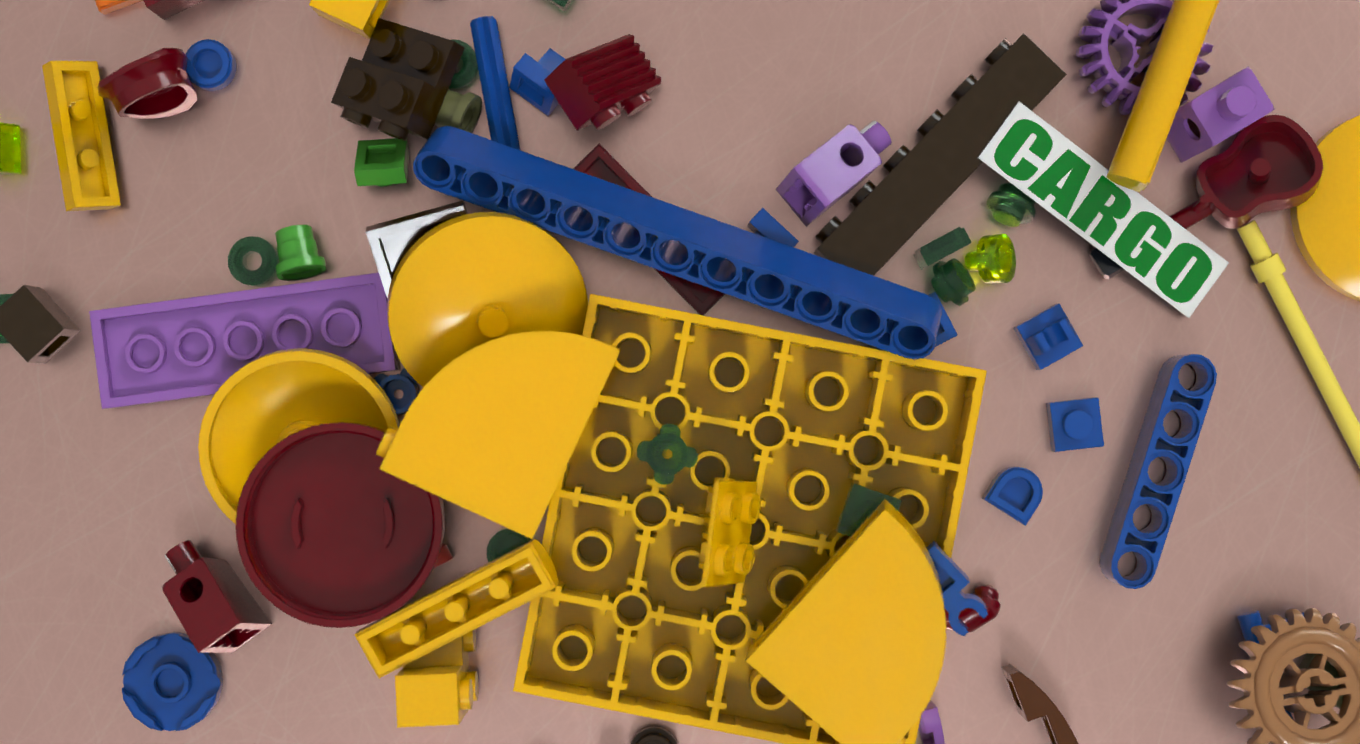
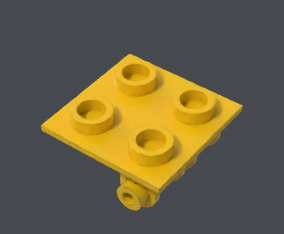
[698,477,760,587]

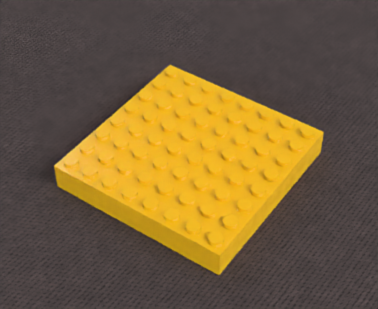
[513,294,987,744]

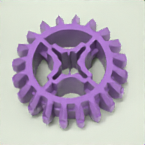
[1076,0,1213,115]

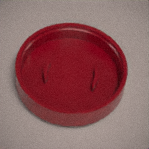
[235,422,445,628]

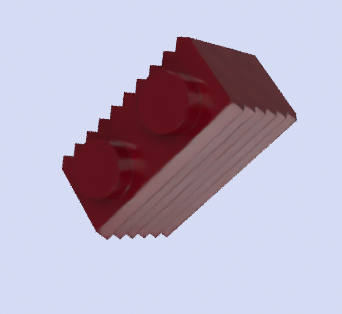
[544,34,661,131]

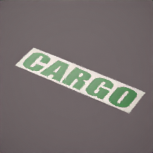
[978,101,1229,318]

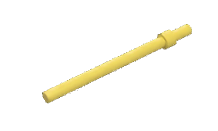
[1237,220,1360,469]

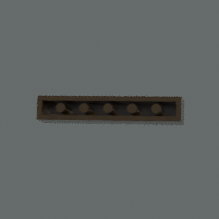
[813,33,1067,276]

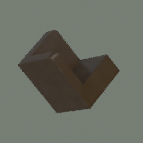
[0,285,81,363]

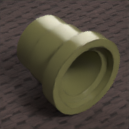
[435,90,482,133]

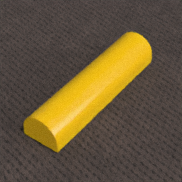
[1107,0,1219,193]
[354,539,558,678]

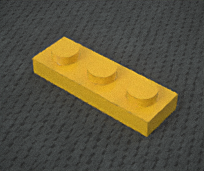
[42,61,121,211]

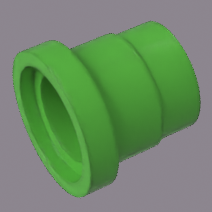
[275,225,327,281]

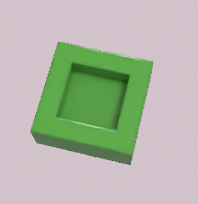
[354,138,410,187]

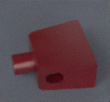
[162,540,272,653]

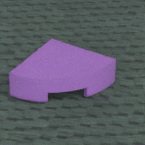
[918,699,945,744]

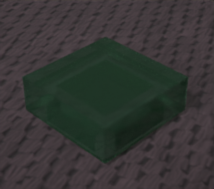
[914,227,972,270]

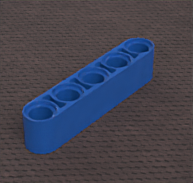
[1099,354,1217,589]

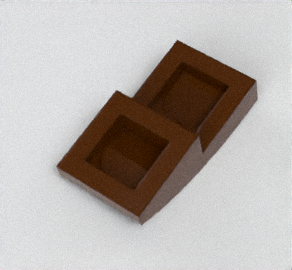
[1001,664,1078,744]

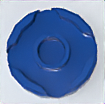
[122,632,223,731]

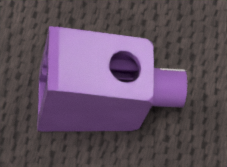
[1167,66,1275,163]
[776,121,892,227]

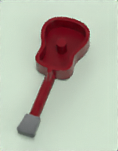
[1090,115,1323,279]

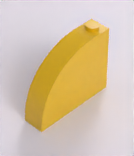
[376,331,621,539]
[746,499,946,744]

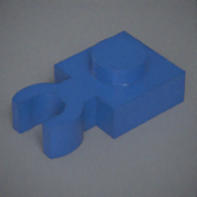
[927,541,988,636]

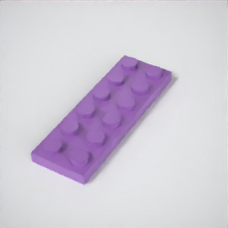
[89,272,399,409]

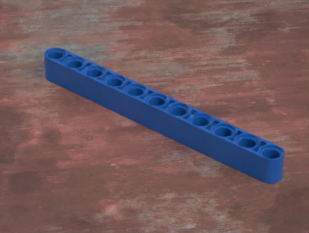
[413,126,942,359]

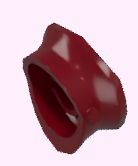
[97,48,197,119]

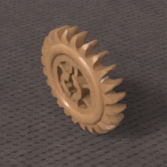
[1227,608,1360,744]

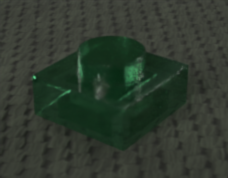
[835,483,902,536]

